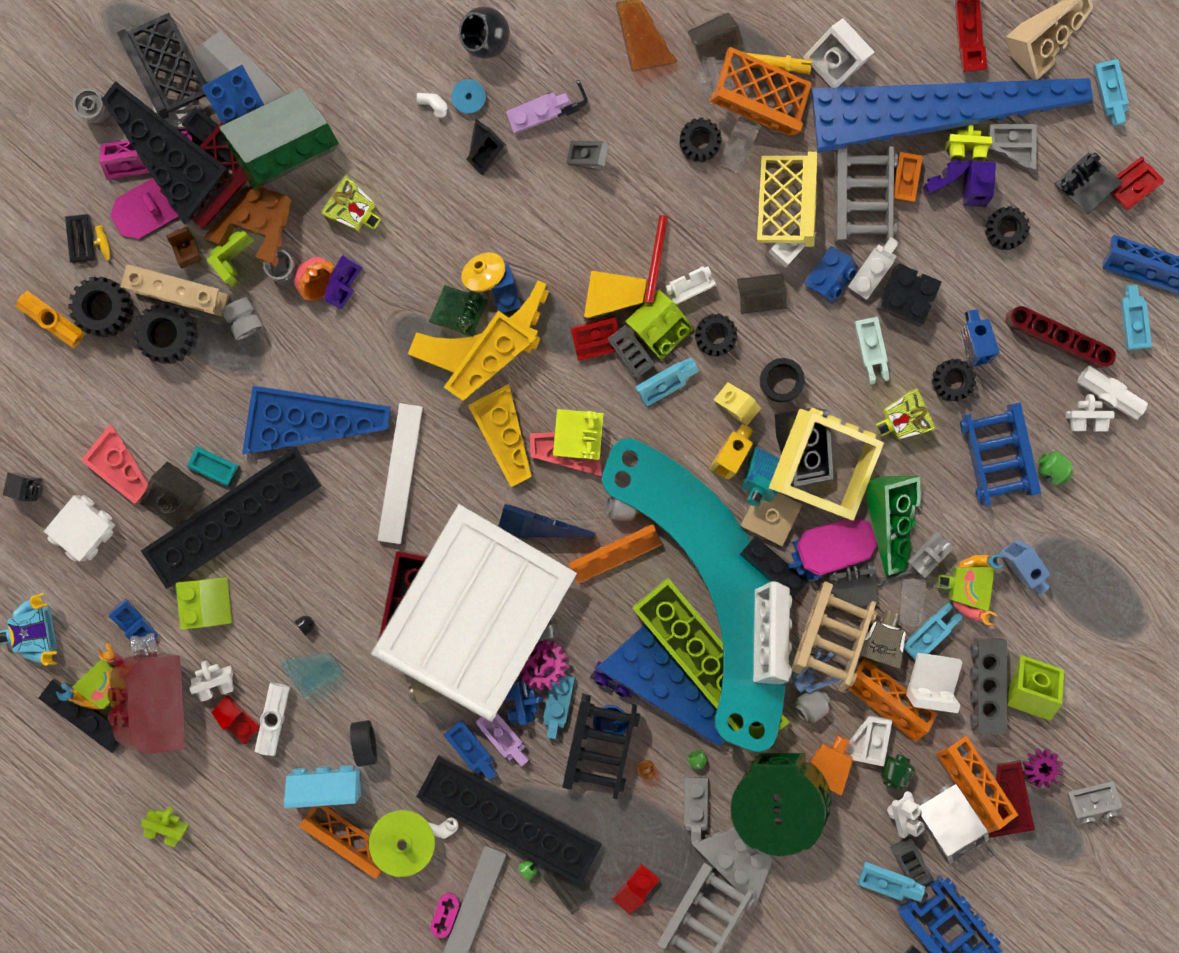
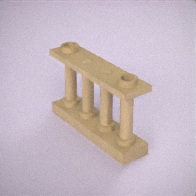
[120,264,230,317]
[791,581,877,692]

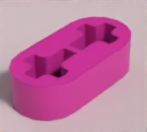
[430,892,460,938]

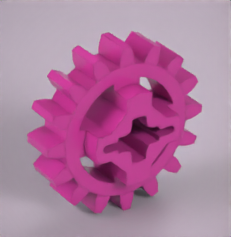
[519,640,569,691]

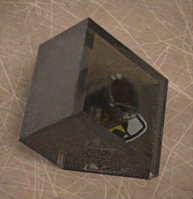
[140,461,205,528]

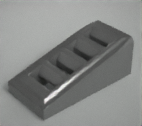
[607,325,655,378]
[890,837,934,886]

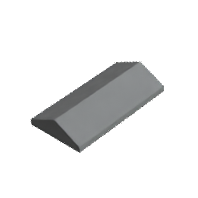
[192,30,286,105]

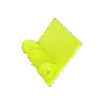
[553,409,604,460]

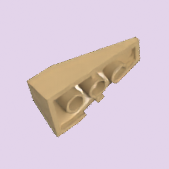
[1006,0,1093,81]

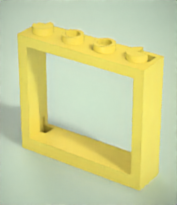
[769,408,884,521]

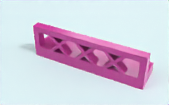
[99,130,194,180]

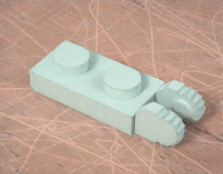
[854,316,890,385]

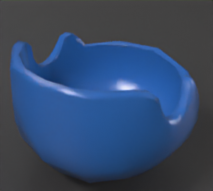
[592,704,628,735]

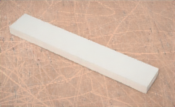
[378,403,423,544]

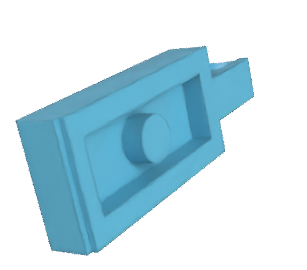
[1093,59,1129,127]
[1121,285,1152,350]
[635,358,699,407]
[543,674,575,739]
[857,862,925,902]

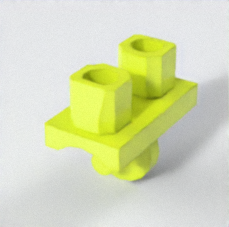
[945,125,992,162]

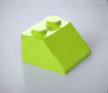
[176,577,233,630]
[1007,655,1064,721]

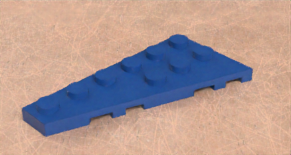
[242,386,391,455]

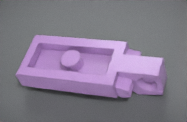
[506,93,571,134]
[475,712,529,767]

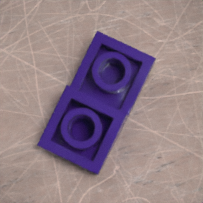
[922,160,969,196]

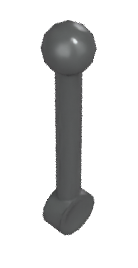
[875,567,919,587]

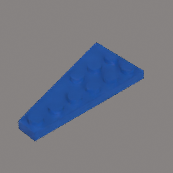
[595,624,735,746]

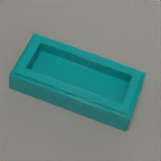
[186,446,239,487]

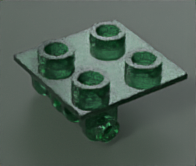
[429,285,488,337]

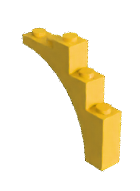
[408,281,549,373]

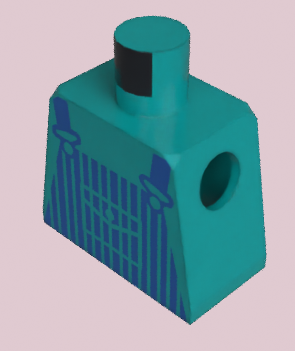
[742,447,780,507]

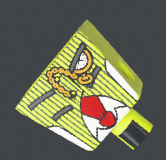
[321,176,381,231]
[875,389,936,440]

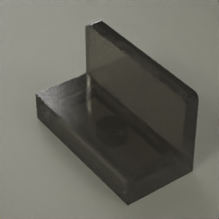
[687,13,744,63]
[737,273,787,314]
[543,869,593,915]

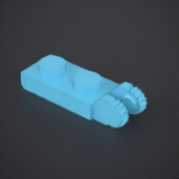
[903,603,963,661]

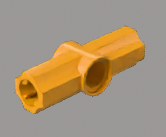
[15,290,85,348]

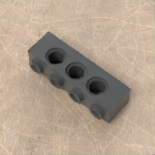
[970,638,1007,734]

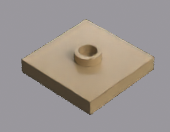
[740,493,802,546]

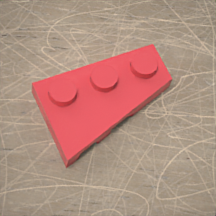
[81,424,151,504]
[530,432,602,476]

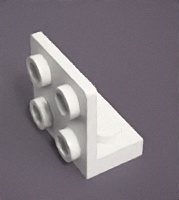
[906,653,962,713]

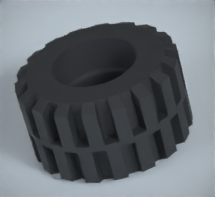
[68,276,134,337]
[133,304,198,364]

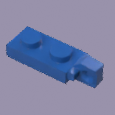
[444,720,497,780]

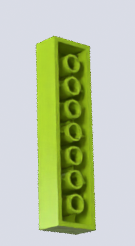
[632,577,789,739]

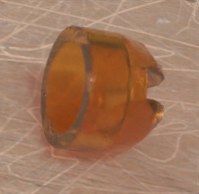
[637,760,657,781]

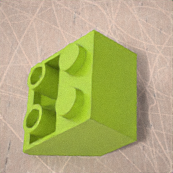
[625,290,694,360]

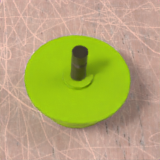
[369,810,435,877]

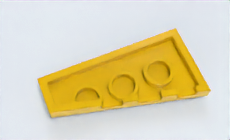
[444,311,537,401]
[468,384,532,488]

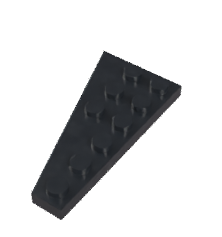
[101,81,228,225]

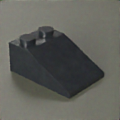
[774,407,834,487]

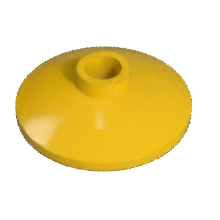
[461,252,505,292]

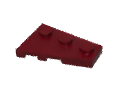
[988,760,1035,838]

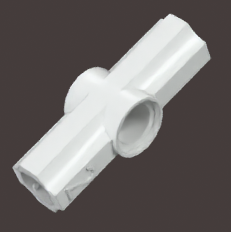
[1077,366,1148,420]
[255,682,290,756]

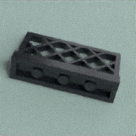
[117,13,206,119]

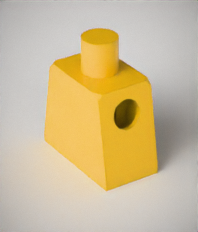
[709,424,753,480]

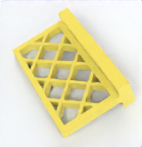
[757,152,818,247]

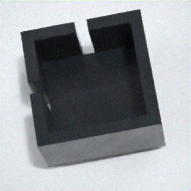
[876,263,942,327]

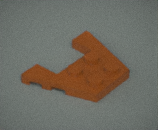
[204,186,291,267]

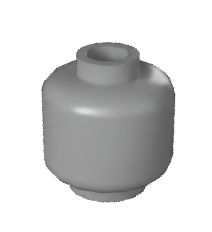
[606,495,640,521]
[795,690,830,723]

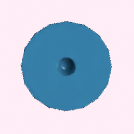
[451,79,486,114]

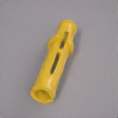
[741,52,812,75]

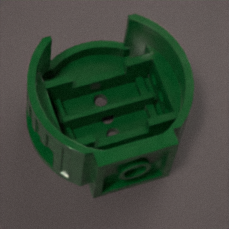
[731,753,832,856]

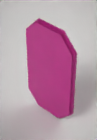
[110,178,179,239]
[797,516,878,576]

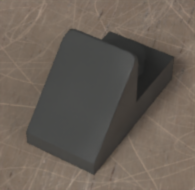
[566,141,609,171]

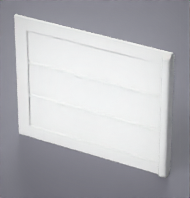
[371,504,577,722]

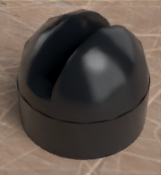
[294,616,315,636]

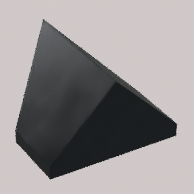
[466,118,508,175]

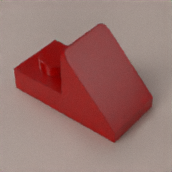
[211,695,260,744]
[612,863,660,914]

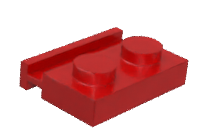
[1111,156,1164,212]
[570,316,621,361]

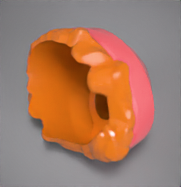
[294,257,335,301]

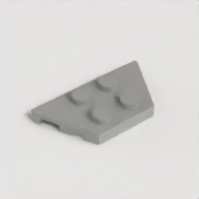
[692,827,772,907]

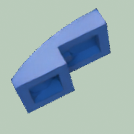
[108,599,158,651]

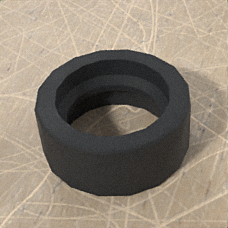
[760,358,805,403]
[350,720,377,767]

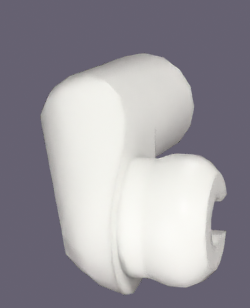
[417,93,448,118]
[428,817,459,839]

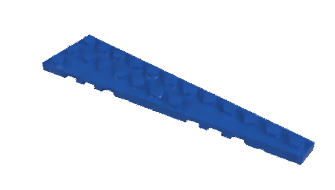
[811,78,1093,153]

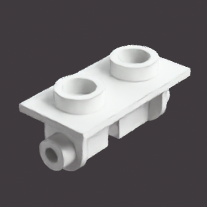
[666,266,717,304]

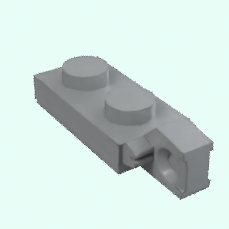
[684,777,708,843]

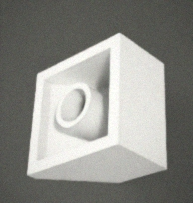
[803,19,874,88]

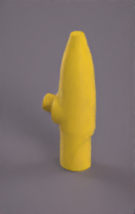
[94,225,110,261]

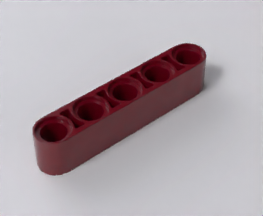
[1005,306,1116,368]

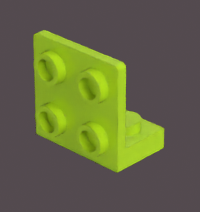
[206,231,255,287]

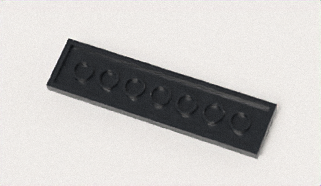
[140,447,322,589]
[416,755,602,886]

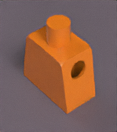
[808,734,853,796]

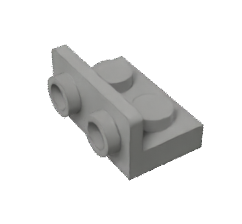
[1067,781,1123,826]

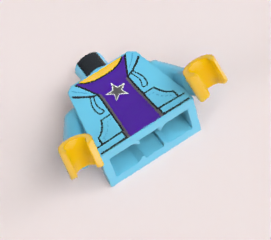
[0,593,57,666]

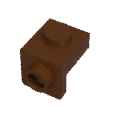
[166,227,203,269]

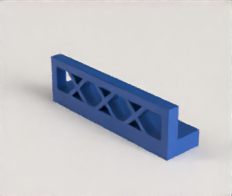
[1102,234,1179,294]

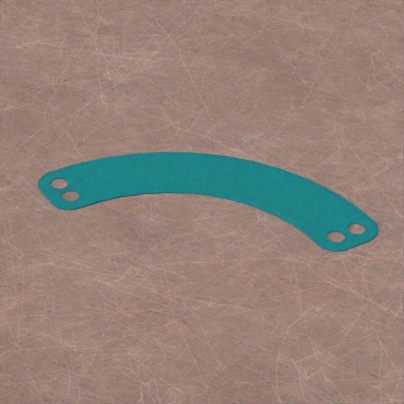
[602,438,786,752]

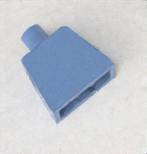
[999,540,1050,594]

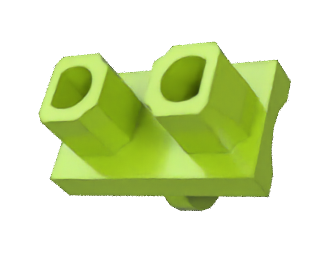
[140,806,189,847]

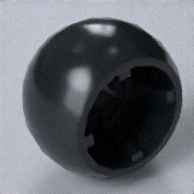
[459,6,510,59]

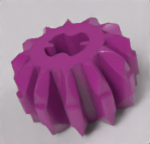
[1023,748,1063,788]

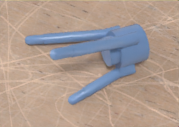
[791,652,841,694]

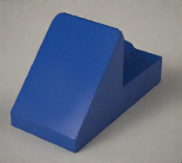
[492,264,521,314]

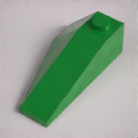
[866,475,921,575]

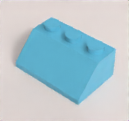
[284,765,361,808]

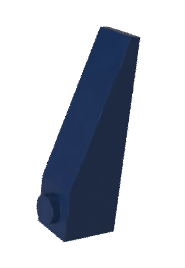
[498,504,595,538]

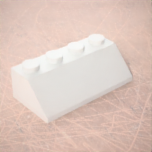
[753,582,792,684]

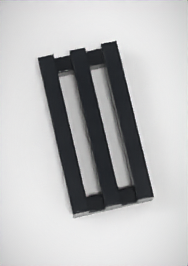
[65,214,95,263]

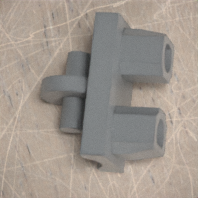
[907,531,954,578]

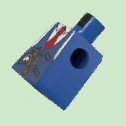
[961,309,1000,367]

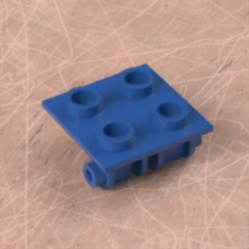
[201,65,264,124]

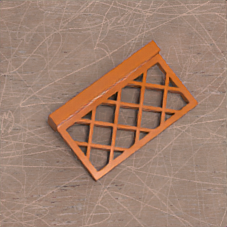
[709,47,812,137]

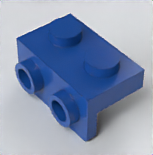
[804,246,859,304]

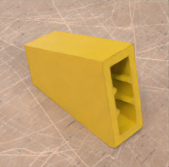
[584,271,647,320]

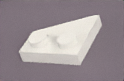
[845,715,892,766]

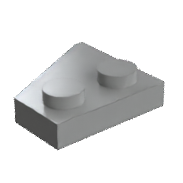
[988,124,1037,170]

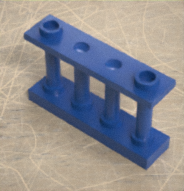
[960,402,1041,506]

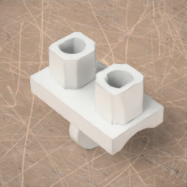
[1066,394,1114,432]
[189,660,234,702]
[887,791,925,838]

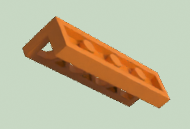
[568,524,662,584]
[847,657,937,742]
[936,735,1018,833]
[299,805,382,879]

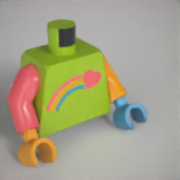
[937,554,1005,626]
[56,643,123,710]

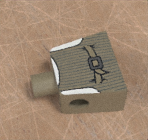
[860,610,906,669]

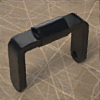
[545,79,588,117]

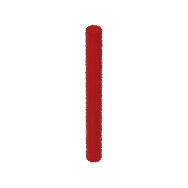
[644,215,668,305]

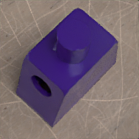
[963,161,996,207]

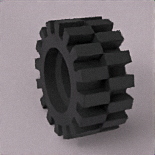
[679,117,722,162]
[985,206,1030,250]
[695,313,738,357]
[931,359,977,401]

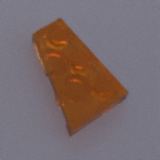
[616,0,677,72]

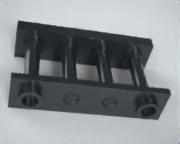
[562,693,640,799]

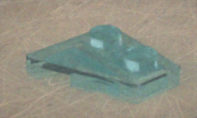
[279,653,344,698]

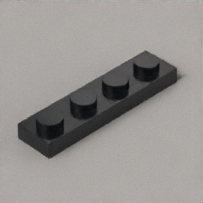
[38,679,120,754]

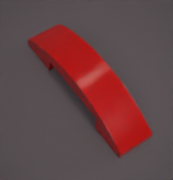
[955,0,987,72]

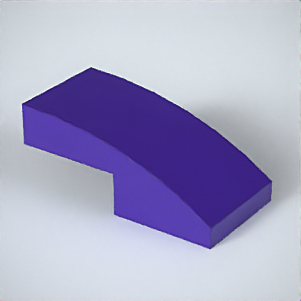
[324,255,363,310]

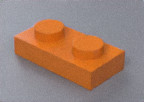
[894,152,923,203]

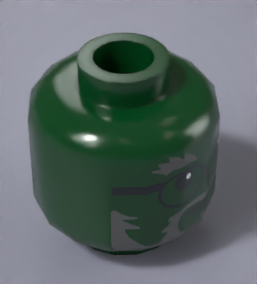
[880,754,915,791]

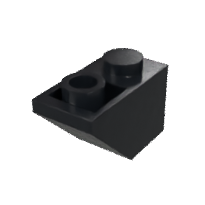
[3,472,43,501]

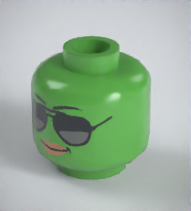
[1037,451,1073,485]

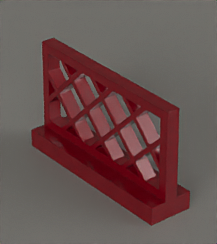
[159,122,248,230]

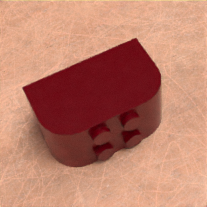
[378,550,428,641]
[108,653,185,754]

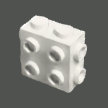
[44,495,115,562]

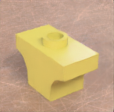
[714,382,761,426]

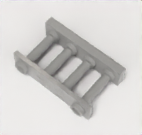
[834,146,898,243]
[657,861,755,953]

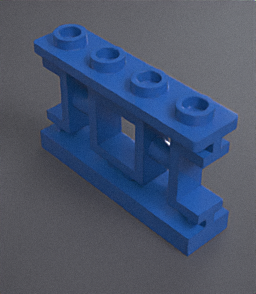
[897,875,1002,953]

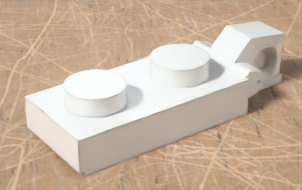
[848,237,898,299]

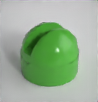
[687,750,707,770]
[517,861,537,881]

